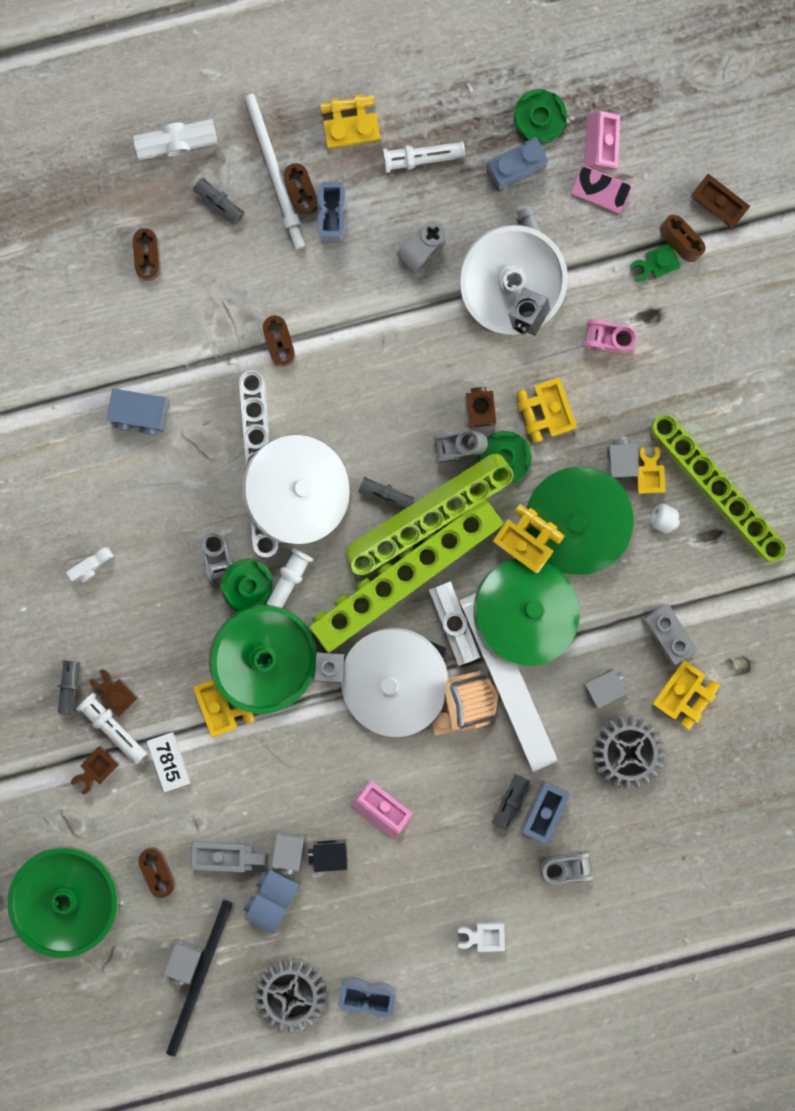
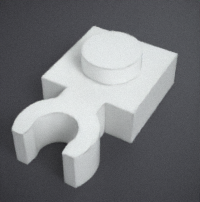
[66,547,114,583]
[458,922,505,952]

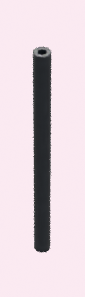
[166,899,233,1057]

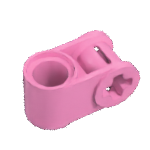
[582,319,636,354]

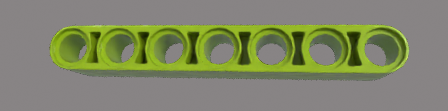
[649,415,786,562]
[345,454,513,575]

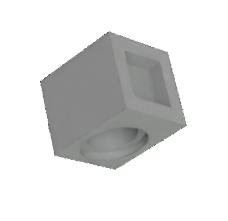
[607,439,639,479]
[315,652,345,682]
[583,669,628,709]
[272,831,305,874]
[164,939,204,985]

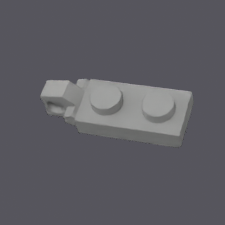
[190,841,267,872]

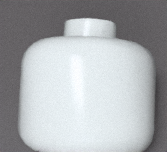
[650,503,680,534]

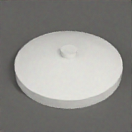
[459,225,568,335]
[243,435,350,544]
[341,628,449,737]

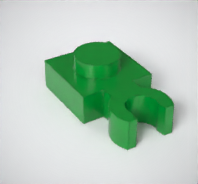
[629,243,681,282]

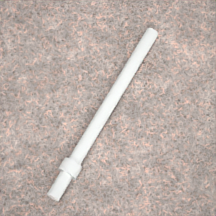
[244,94,305,249]

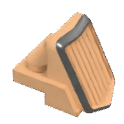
[432,671,499,735]

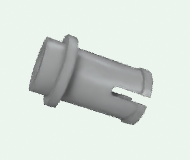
[516,206,541,232]

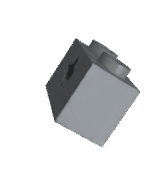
[641,604,698,665]

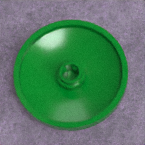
[526,466,634,575]
[473,559,580,667]
[209,604,317,714]
[7,847,119,958]

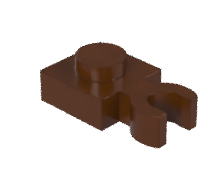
[89,669,139,717]
[71,745,120,795]

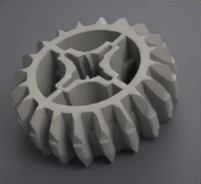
[592,715,666,789]
[254,957,328,1033]

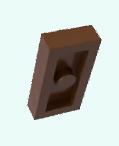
[690,174,750,229]

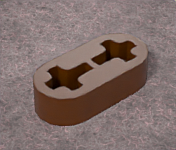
[284,163,318,215]
[659,215,706,262]
[133,228,161,281]
[263,315,295,367]
[138,847,175,898]

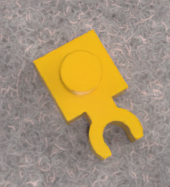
[636,447,666,494]

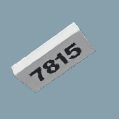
[147,732,191,792]

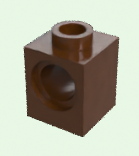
[465,387,496,428]

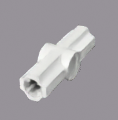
[133,119,218,160]
[429,581,480,666]

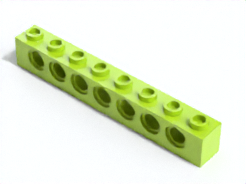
[310,499,504,653]

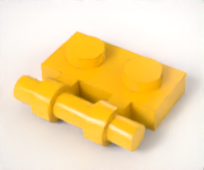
[320,94,381,150]
[516,377,577,444]
[493,504,564,573]
[652,660,720,730]
[193,680,256,738]

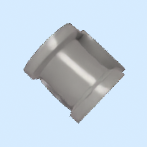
[396,221,445,273]
[433,431,488,463]
[201,532,234,585]
[539,851,594,885]

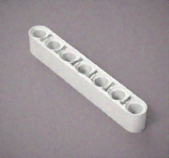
[239,370,279,558]
[459,593,558,772]

